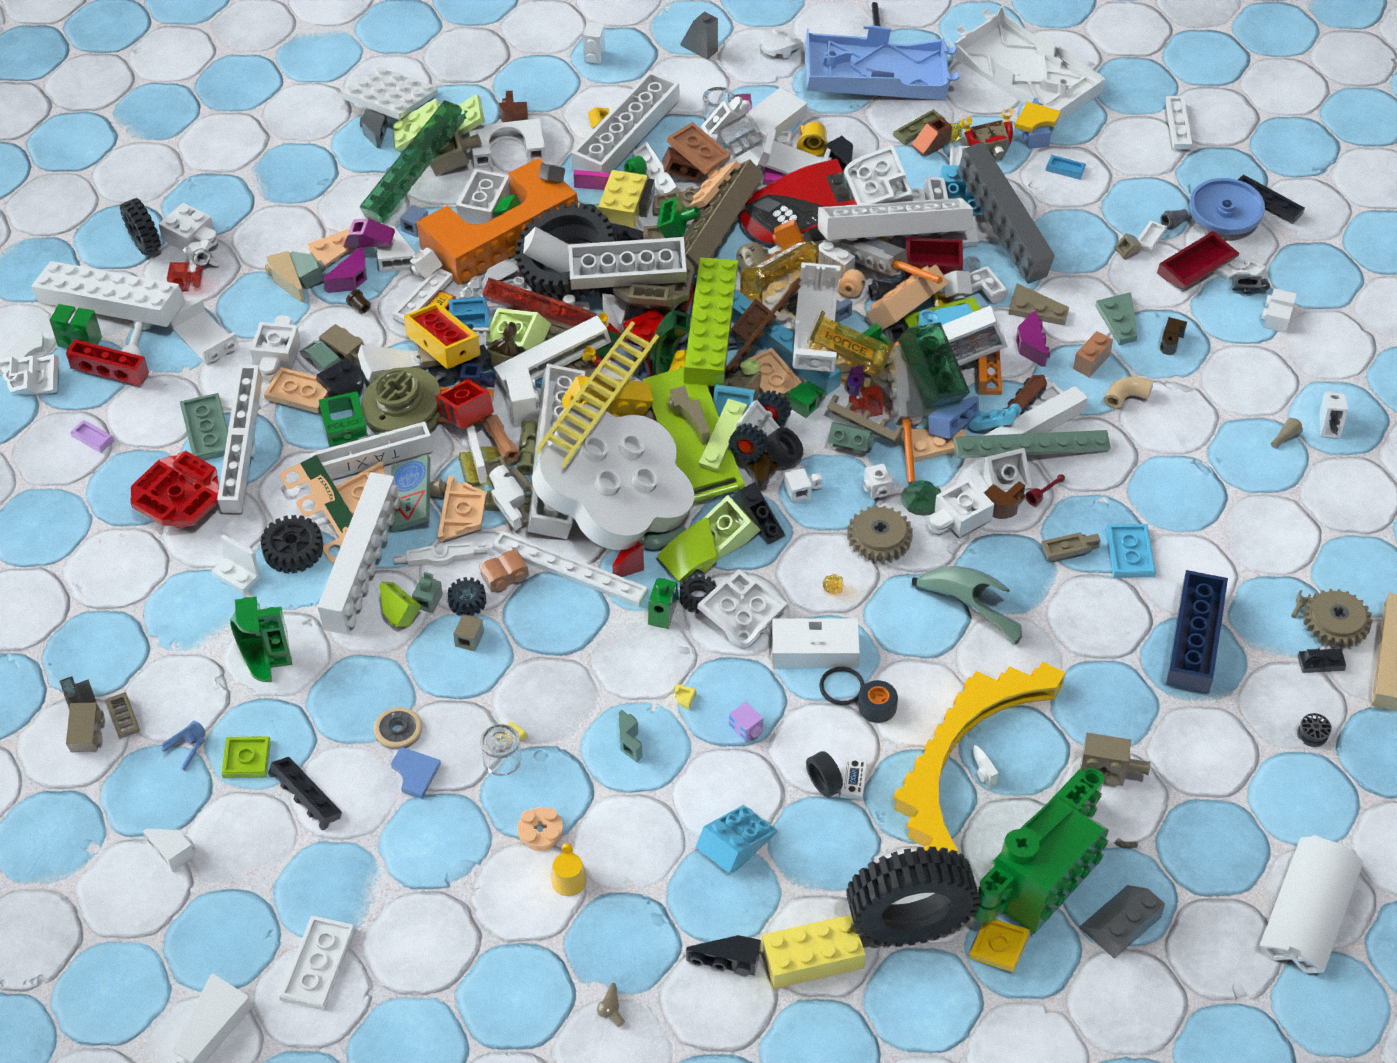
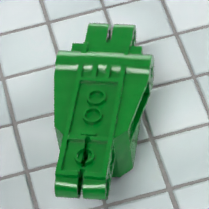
[973,768,1109,934]

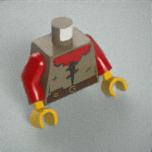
[959,107,1013,160]

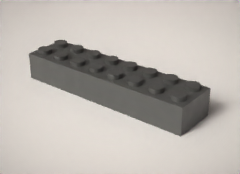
[957,142,1055,284]

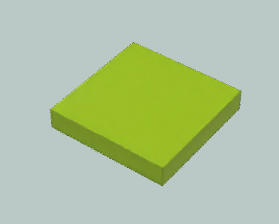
[221,736,271,778]

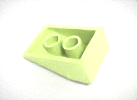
[487,308,551,354]
[703,495,760,559]

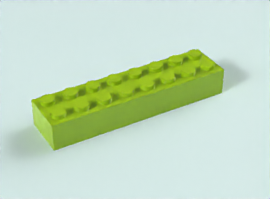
[684,257,738,386]

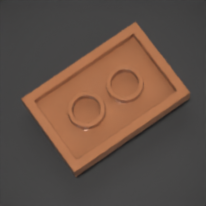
[667,122,731,175]

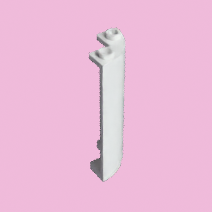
[1260,835,1364,974]

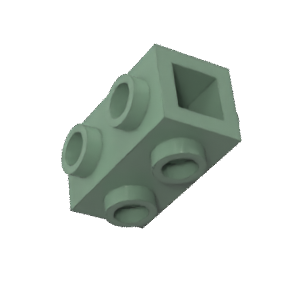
[827,422,875,454]

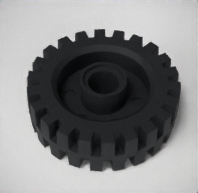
[120,198,161,255]
[261,515,324,574]

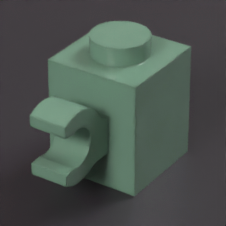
[412,572,443,613]

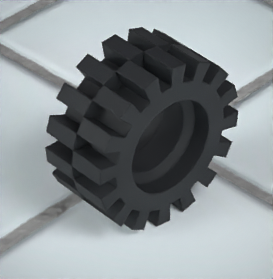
[680,574,717,614]

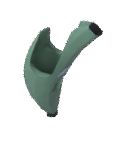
[912,566,1022,645]

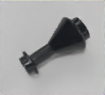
[868,276,909,300]

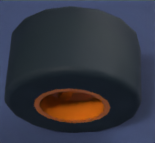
[858,680,898,723]

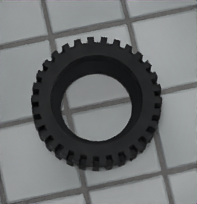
[515,203,618,302]
[846,846,980,947]

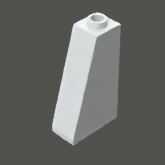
[173,973,252,1063]

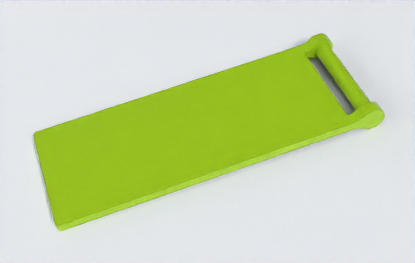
[643,367,745,503]

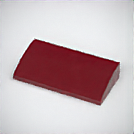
[1157,231,1240,289]

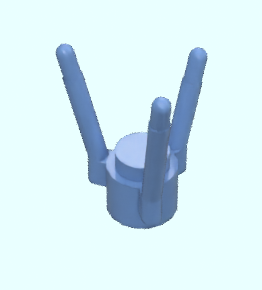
[161,720,205,770]

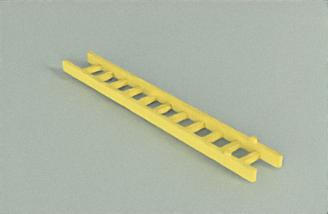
[536,322,659,468]

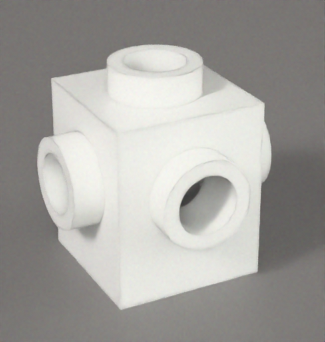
[863,464,894,499]

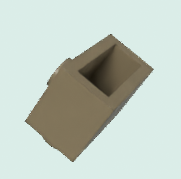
[66,703,104,752]

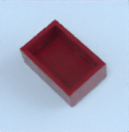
[905,238,963,277]

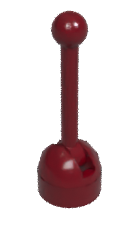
[1025,474,1065,506]

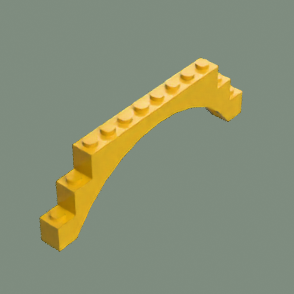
[893,662,1066,854]

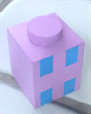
[729,702,763,742]

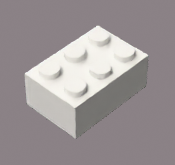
[456,169,510,224]

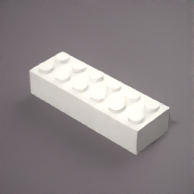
[568,237,687,290]

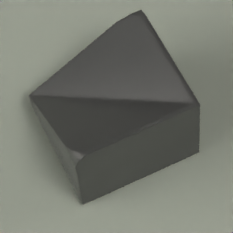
[539,163,565,182]

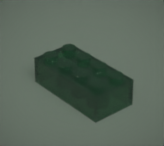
[898,322,970,409]

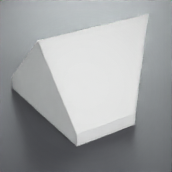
[602,294,630,334]

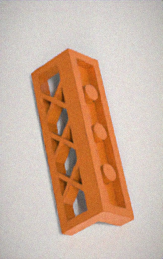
[976,350,1002,395]

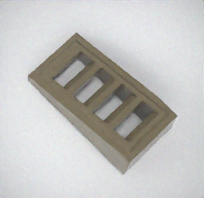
[105,692,140,739]

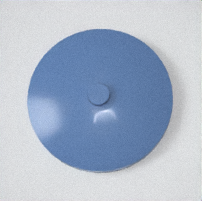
[1189,178,1265,235]

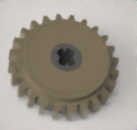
[847,505,913,562]
[1302,589,1373,649]

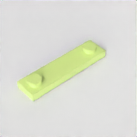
[699,399,747,472]

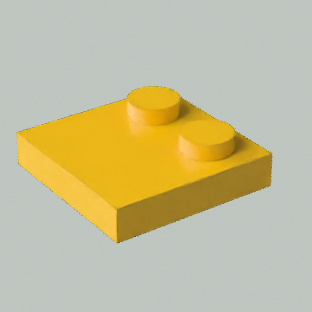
[969,919,1030,973]

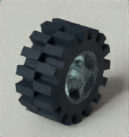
[447,577,487,616]

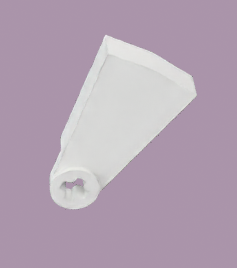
[358,345,428,382]

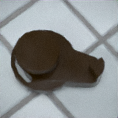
[747,452,778,490]

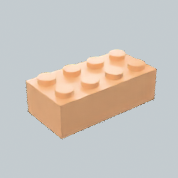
[866,264,948,330]

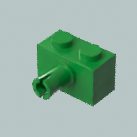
[657,197,701,238]

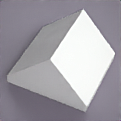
[983,448,1032,492]

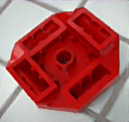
[130,450,219,530]

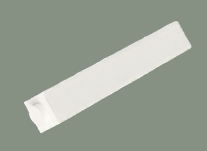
[985,386,1088,435]

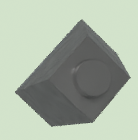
[680,11,718,60]

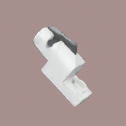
[489,465,525,531]

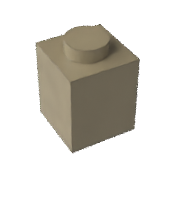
[453,615,484,652]

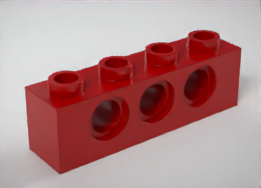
[66,339,149,386]

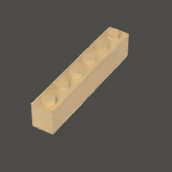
[1371,592,1397,711]

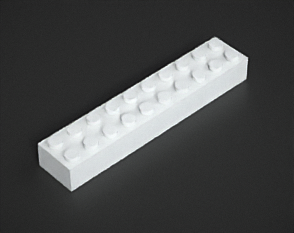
[527,364,585,539]

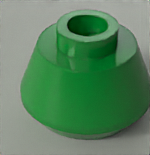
[624,155,647,175]

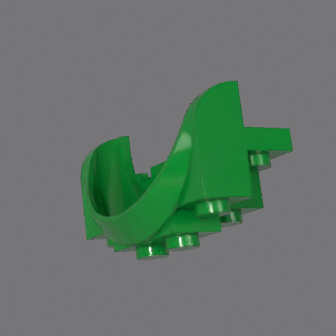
[230,596,293,682]

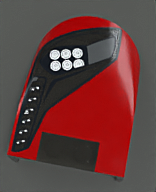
[740,159,857,248]

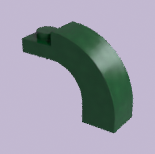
[649,310,690,376]

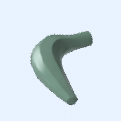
[640,526,686,550]

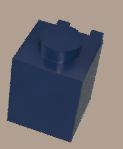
[460,363,496,388]

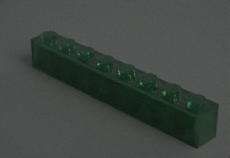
[359,100,467,224]

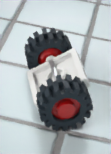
[729,390,792,462]

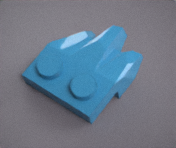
[449,296,489,330]

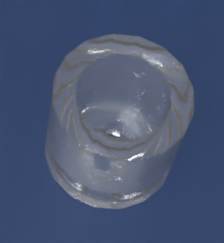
[703,87,734,122]
[480,724,522,776]

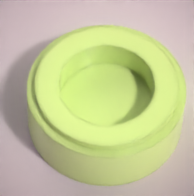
[740,359,761,375]

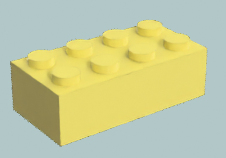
[761,915,865,989]

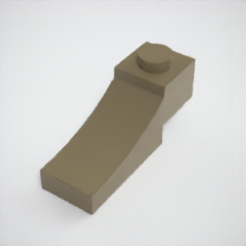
[667,386,710,445]

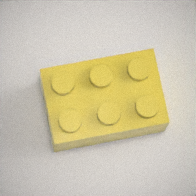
[598,170,647,228]

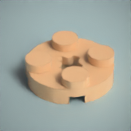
[518,807,563,851]

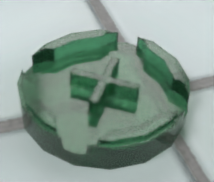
[902,480,942,516]

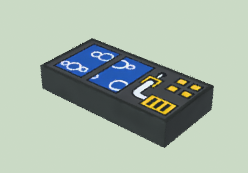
[639,179,655,218]

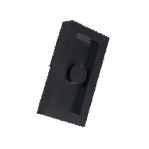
[1298,648,1346,673]

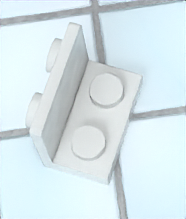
[212,535,261,594]

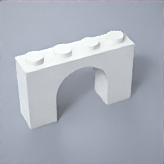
[469,118,546,169]

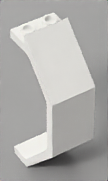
[793,262,840,372]

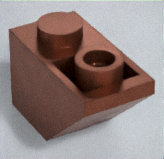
[912,116,952,156]

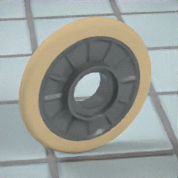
[374,707,422,748]

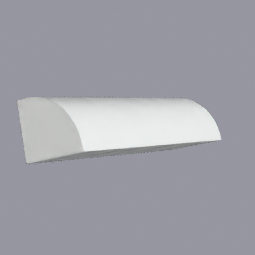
[523,227,570,273]

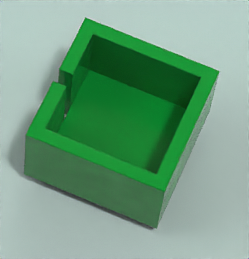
[49,304,102,348]

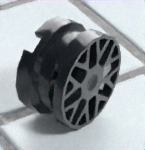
[1297,713,1332,747]

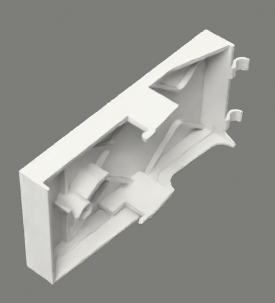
[953,5,1106,125]

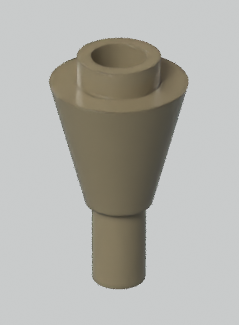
[1271,417,1303,448]
[430,478,447,498]

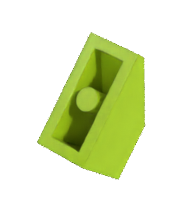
[379,581,421,628]

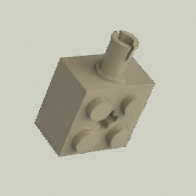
[422,124,482,176]
[1080,732,1151,786]

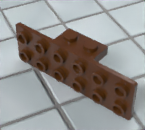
[725,277,801,373]

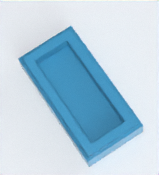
[1046,155,1086,180]

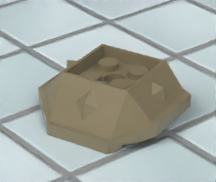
[613,257,695,311]

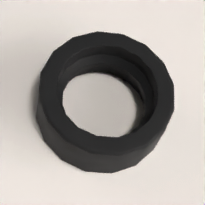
[766,427,803,467]
[806,751,843,796]

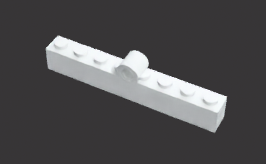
[217,365,263,513]

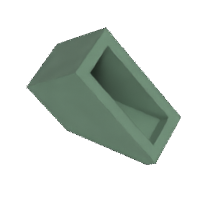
[289,251,326,289]

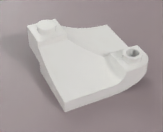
[844,145,913,205]
[697,569,788,648]

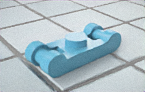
[969,404,1021,431]

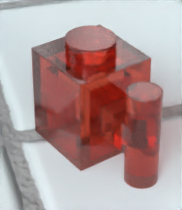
[167,262,203,292]
[848,385,884,417]

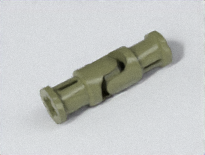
[517,418,538,475]

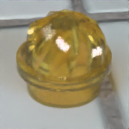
[950,123,963,141]
[822,574,843,595]

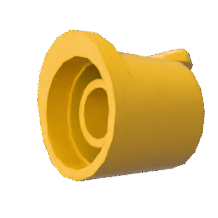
[797,121,828,156]
[551,843,587,896]

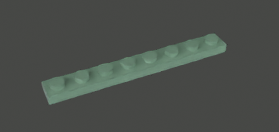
[953,430,1111,458]

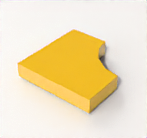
[1014,101,1061,133]

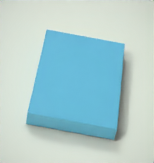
[1106,524,1156,578]

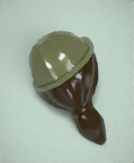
[487,322,520,367]

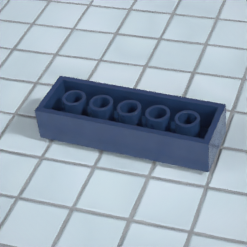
[1166,570,1228,694]

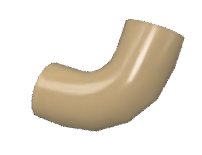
[1104,376,1154,409]

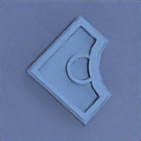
[391,747,441,799]

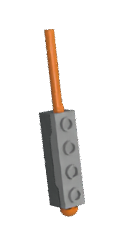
[840,237,943,284]
[887,341,923,485]

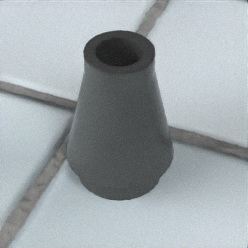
[1160,209,1189,229]

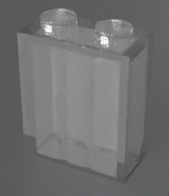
[717,112,766,159]

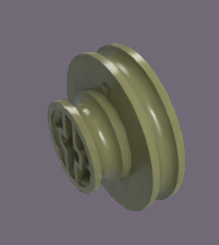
[361,367,441,435]

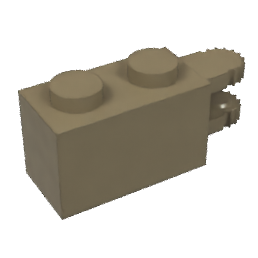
[319,324,364,367]

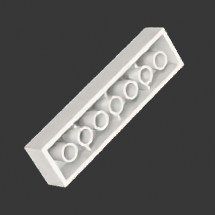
[571,71,680,173]
[818,198,973,242]
[31,261,185,327]
[317,472,401,635]

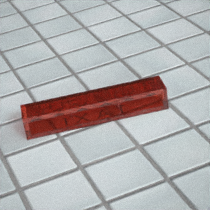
[482,277,598,327]

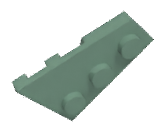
[1095,292,1138,345]

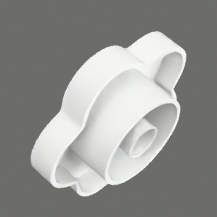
[532,404,694,550]

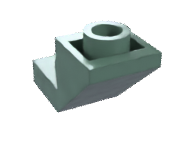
[300,341,341,371]
[619,710,643,762]

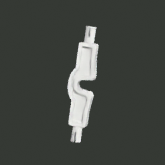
[393,542,487,566]

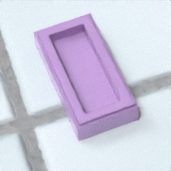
[70,420,114,453]

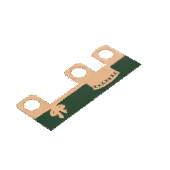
[280,455,353,562]

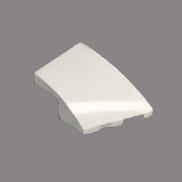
[0,354,59,395]

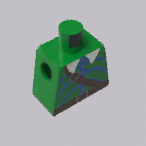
[648,578,679,629]

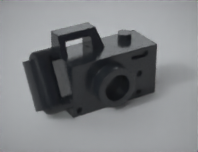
[1232,276,1270,294]

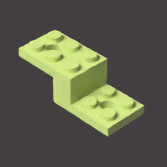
[393,94,485,152]

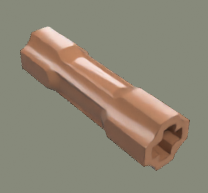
[482,414,520,463]

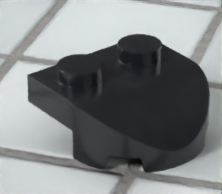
[316,358,364,397]

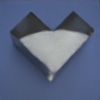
[59,676,97,708]

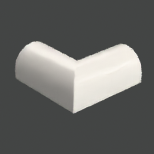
[970,266,1007,304]

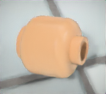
[839,269,866,298]

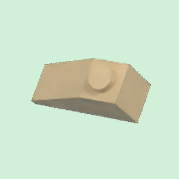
[265,251,305,303]

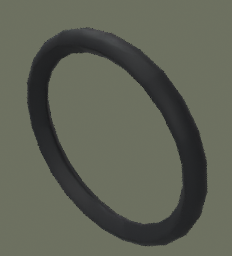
[819,666,865,705]

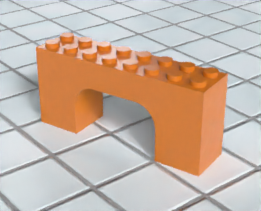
[417,158,578,286]

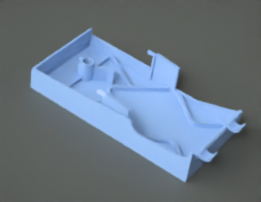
[804,25,960,100]

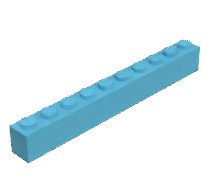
[694,275,841,396]

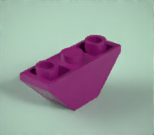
[343,218,396,248]
[323,246,367,293]
[1016,311,1050,367]

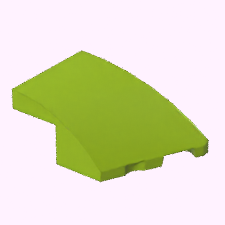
[657,517,719,583]

